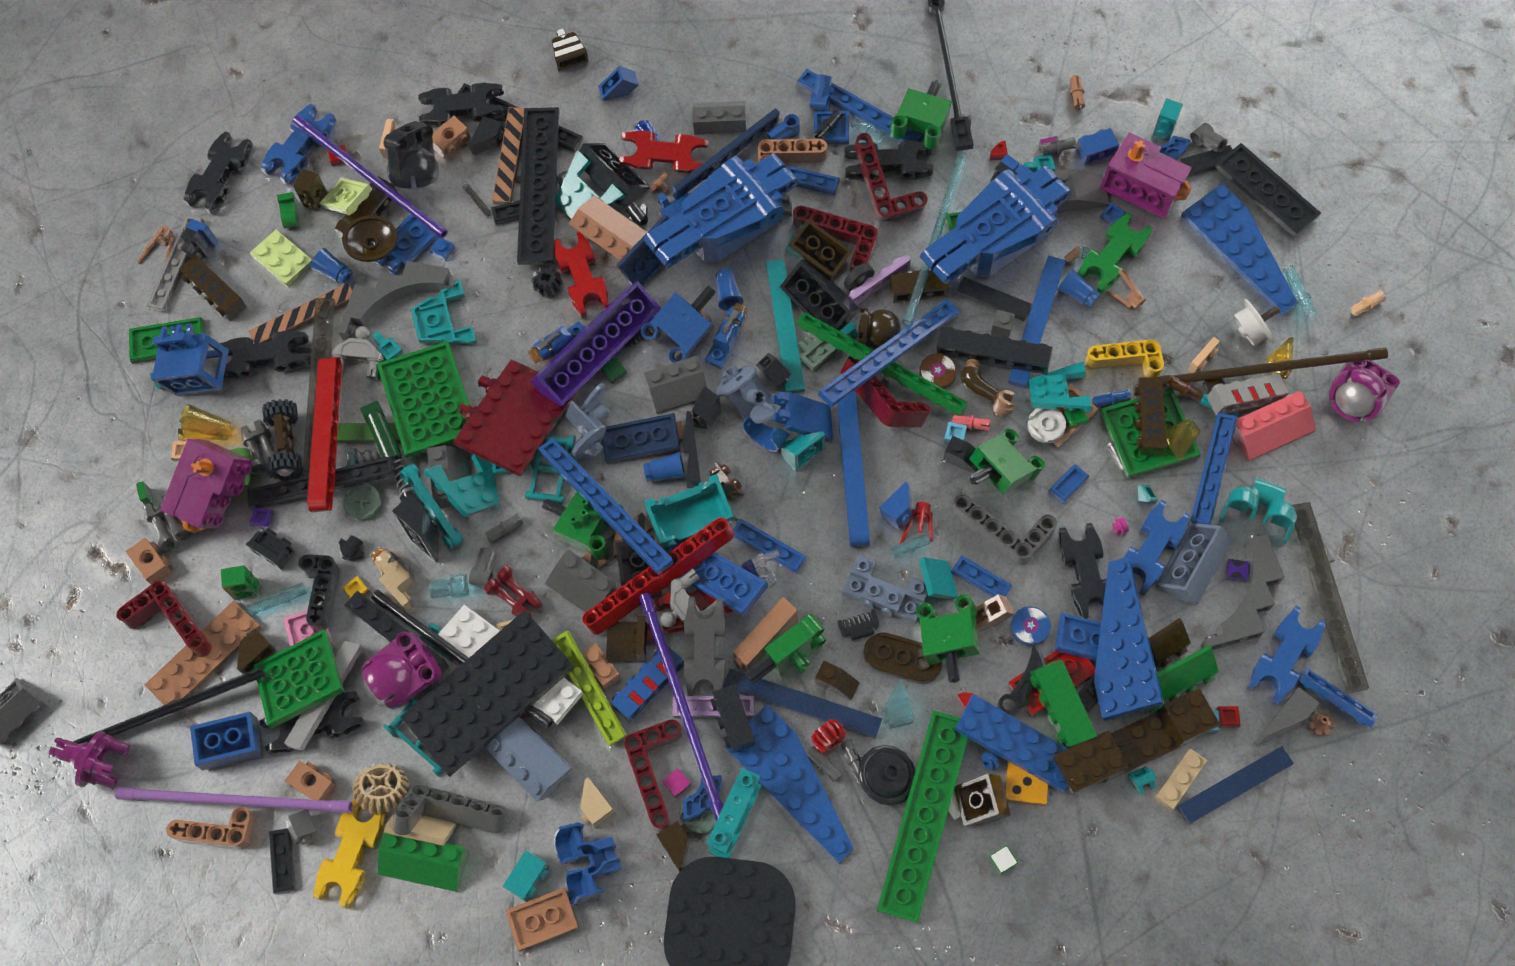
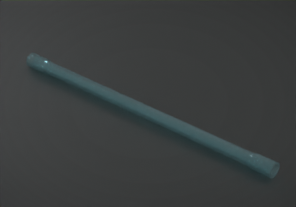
[902,152,967,327]

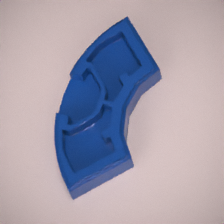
[1160,136,1191,160]
[682,775,722,821]

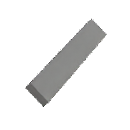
[146,215,205,313]
[284,641,363,751]

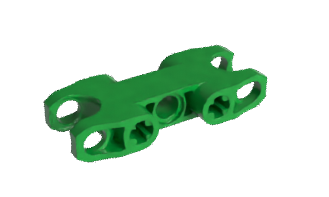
[1077,212,1153,295]

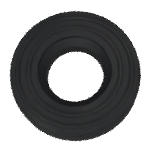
[844,263,875,292]

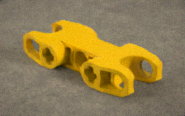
[313,799,386,909]

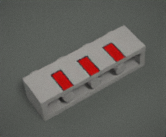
[1207,374,1289,416]

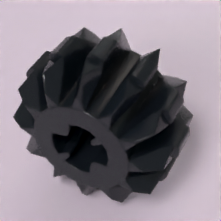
[531,266,563,297]

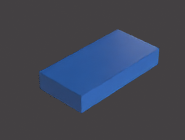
[1049,464,1089,504]

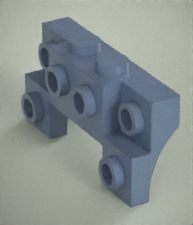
[842,555,928,624]

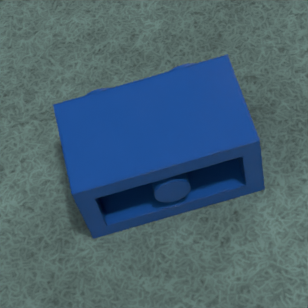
[1076,128,1120,166]

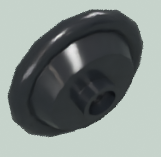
[858,745,916,806]

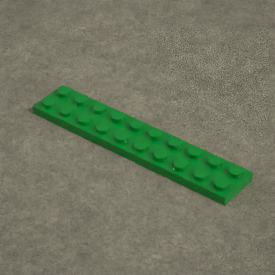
[877,710,968,924]

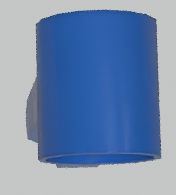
[809,74,832,111]
[766,114,800,140]

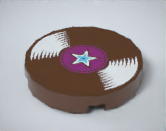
[919,353,957,389]

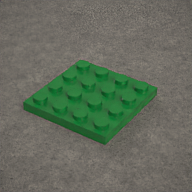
[1100,388,1201,479]
[253,629,344,729]

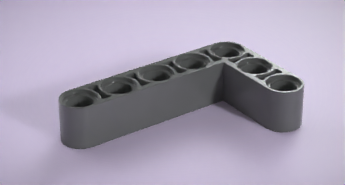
[952,494,1057,565]
[392,785,507,835]

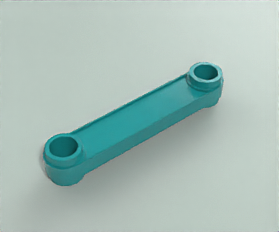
[399,464,464,549]

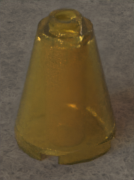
[178,404,234,441]

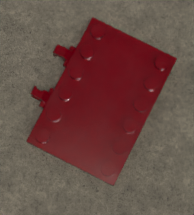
[454,359,576,477]

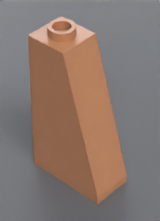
[733,597,798,671]

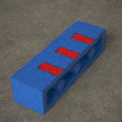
[611,645,684,723]

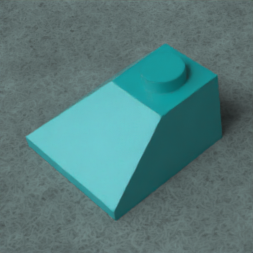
[781,431,825,471]

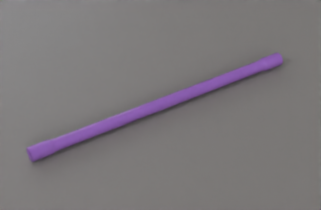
[115,787,353,814]

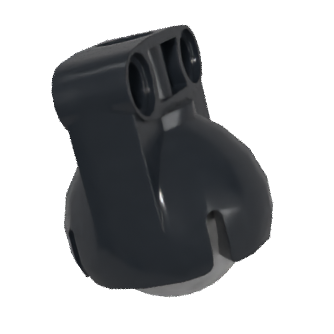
[383,121,439,190]

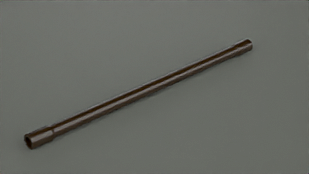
[1154,347,1388,387]

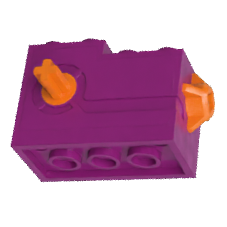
[1100,132,1192,219]
[160,438,252,533]

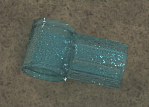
[428,573,469,598]

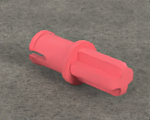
[952,415,991,431]

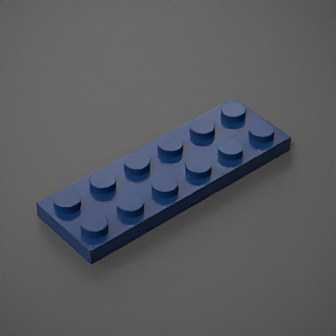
[666,538,769,617]
[954,694,1068,792]

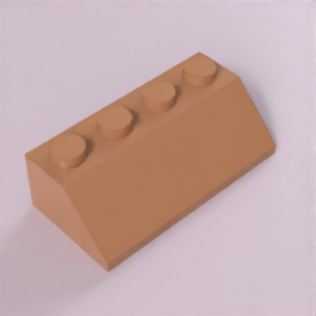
[569,195,647,260]

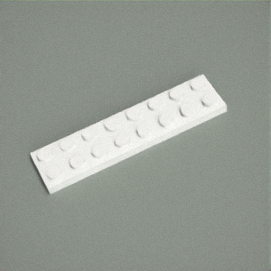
[438,605,583,725]

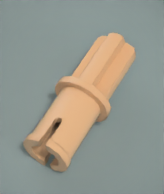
[1350,291,1386,316]

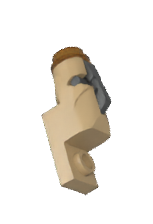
[371,547,413,612]

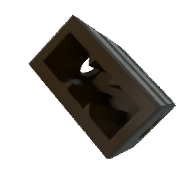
[552,29,589,72]

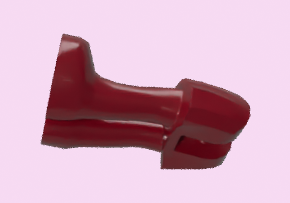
[483,564,543,617]

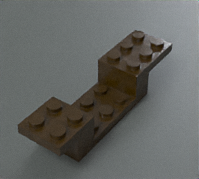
[1052,688,1220,795]

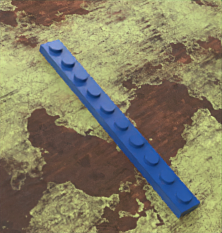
[818,299,959,407]
[538,438,674,575]

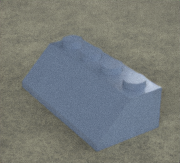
[1155,523,1233,604]
[485,716,572,802]

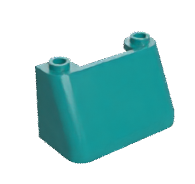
[644,474,734,548]

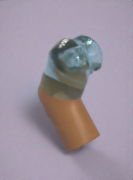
[1064,246,1091,264]

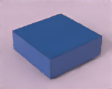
[1100,202,1126,226]

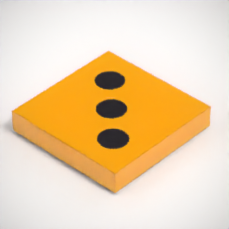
[1005,761,1048,806]

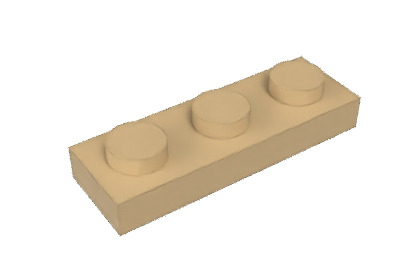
[1155,748,1208,810]

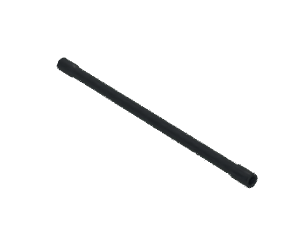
[371,590,554,729]

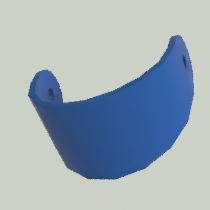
[743,417,790,452]

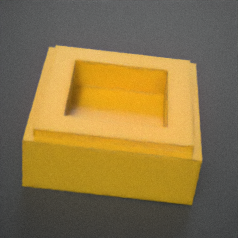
[342,576,370,598]

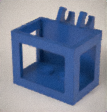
[151,324,229,395]

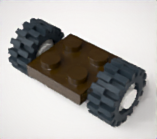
[262,399,303,480]

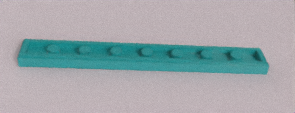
[766,259,805,393]

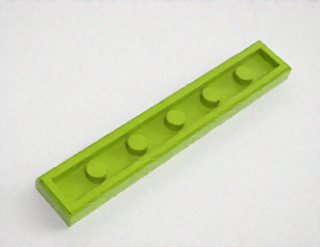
[552,631,627,746]

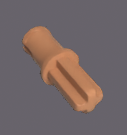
[1070,75,1085,110]

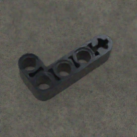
[298,554,339,633]

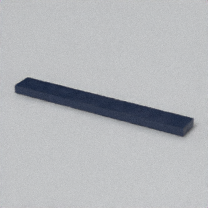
[672,108,780,200]
[723,668,882,739]

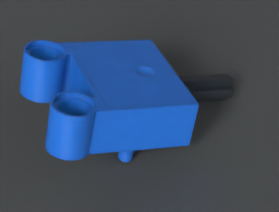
[641,286,716,363]

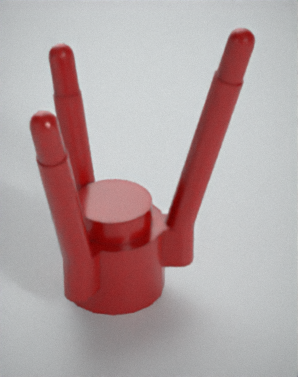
[899,502,933,545]

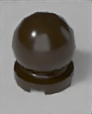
[858,307,901,346]

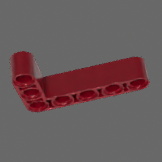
[854,133,928,221]
[793,205,878,272]
[840,356,931,427]
[116,581,212,657]
[624,719,682,832]

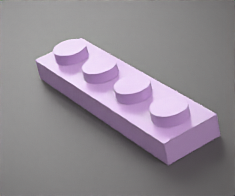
[849,254,911,305]
[673,696,754,718]

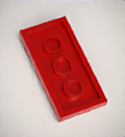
[1008,651,1096,717]

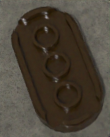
[863,632,942,684]

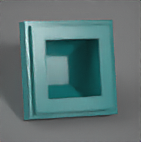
[1138,485,1158,503]

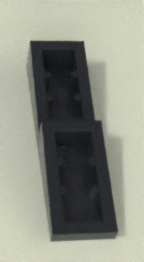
[682,411,701,488]

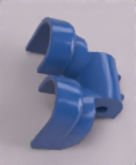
[554,822,621,905]

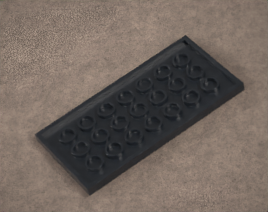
[400,610,575,777]

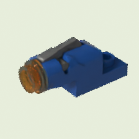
[705,303,748,370]
[528,321,585,364]

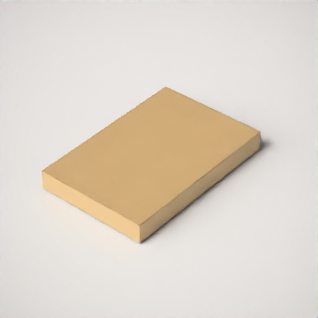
[384,814,458,846]

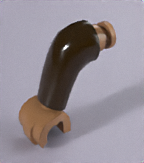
[961,359,1014,417]

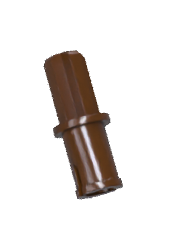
[1166,376,1203,401]

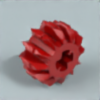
[811,719,846,753]

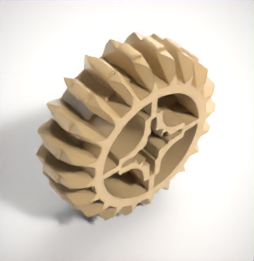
[352,762,409,815]

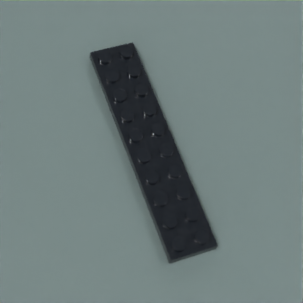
[517,107,560,265]

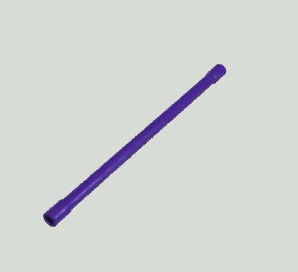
[292,115,448,239]
[639,593,724,821]

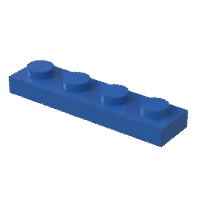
[1298,668,1378,728]

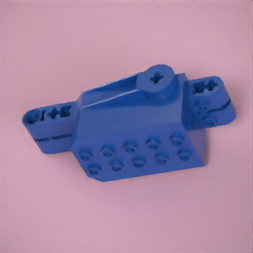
[644,154,798,268]
[920,166,1072,284]

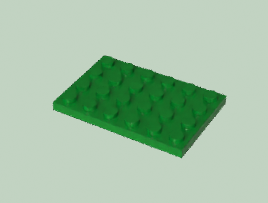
[377,341,469,458]

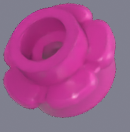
[1112,517,1129,535]

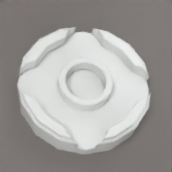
[1027,408,1066,443]

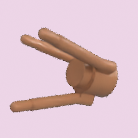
[137,226,175,264]
[1107,269,1146,309]

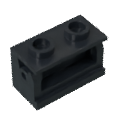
[245,526,295,570]

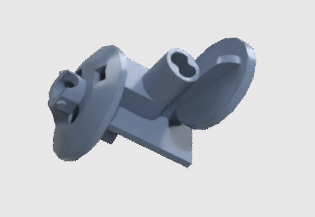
[716,365,784,423]
[566,383,609,461]

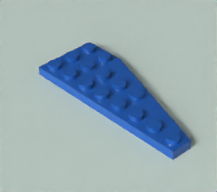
[1181,183,1298,316]
[1094,556,1164,721]
[724,704,854,864]

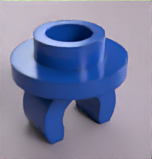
[981,752,1000,770]

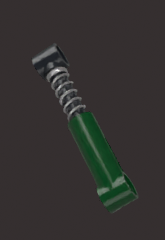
[360,400,418,502]

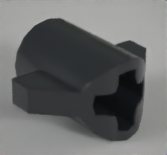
[626,202,648,226]
[338,535,365,560]

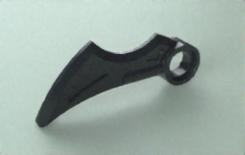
[997,643,1046,715]

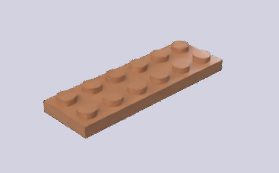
[144,600,262,713]

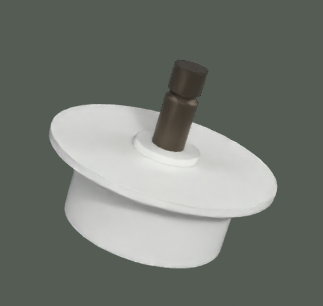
[1233,299,1280,346]

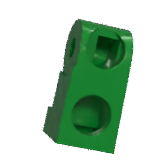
[277,192,299,229]

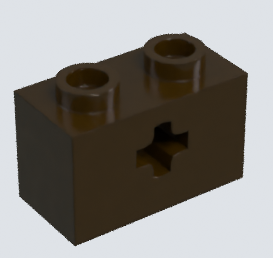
[293,169,328,210]

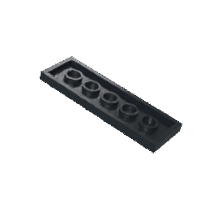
[1215,143,1321,238]

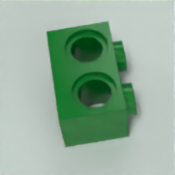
[221,565,259,600]

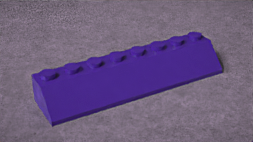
[530,281,661,406]

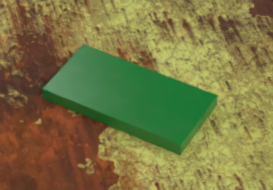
[129,317,204,364]

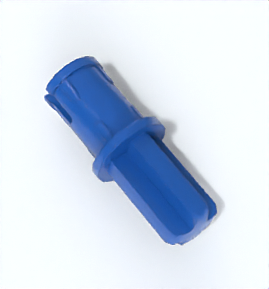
[1092,389,1131,407]

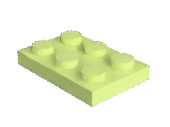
[319,178,372,215]
[250,229,312,287]

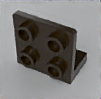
[606,616,648,661]

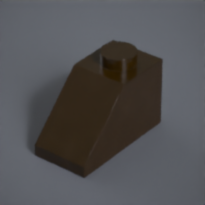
[237,628,276,674]
[815,660,860,701]
[656,821,690,872]

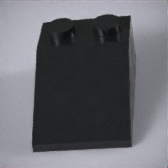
[615,535,662,597]

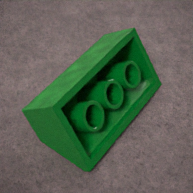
[1144,645,1219,714]
[1030,660,1097,747]
[377,833,469,892]

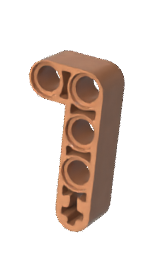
[758,139,827,163]
[166,807,256,849]

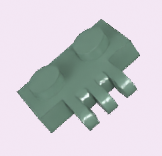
[798,333,838,371]

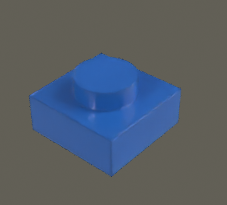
[429,237,455,261]

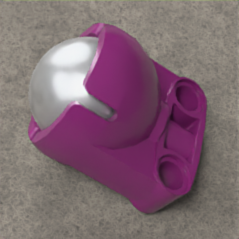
[1329,360,1400,422]
[361,632,442,710]

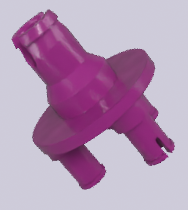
[49,731,130,790]

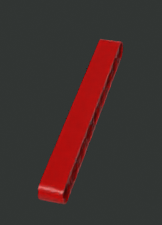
[307,357,342,513]
[582,517,735,635]

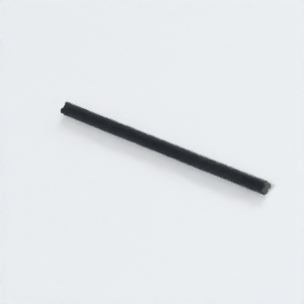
[74,667,266,744]

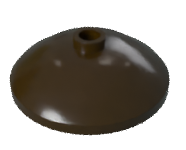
[342,215,397,262]

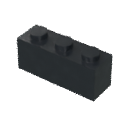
[710,684,756,754]

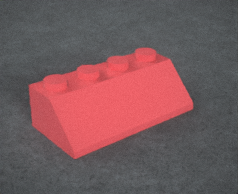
[1233,391,1316,461]

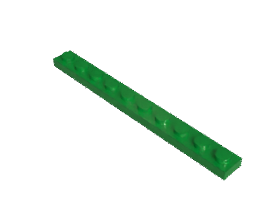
[796,312,968,416]

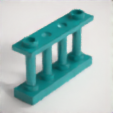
[706,767,762,858]

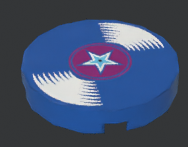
[1010,606,1051,646]

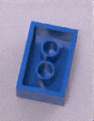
[190,712,263,770]

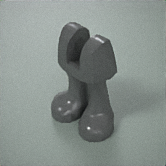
[241,419,278,474]
[144,495,194,552]

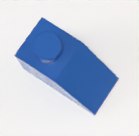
[598,66,639,101]
[879,482,912,530]

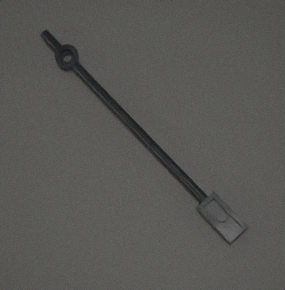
[928,0,974,151]

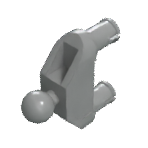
[331,326,384,380]
[660,569,716,627]

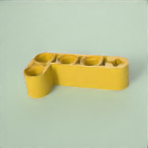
[1085,339,1164,377]

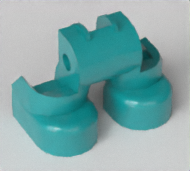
[1220,477,1297,544]

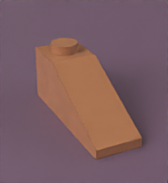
[975,594,1015,633]

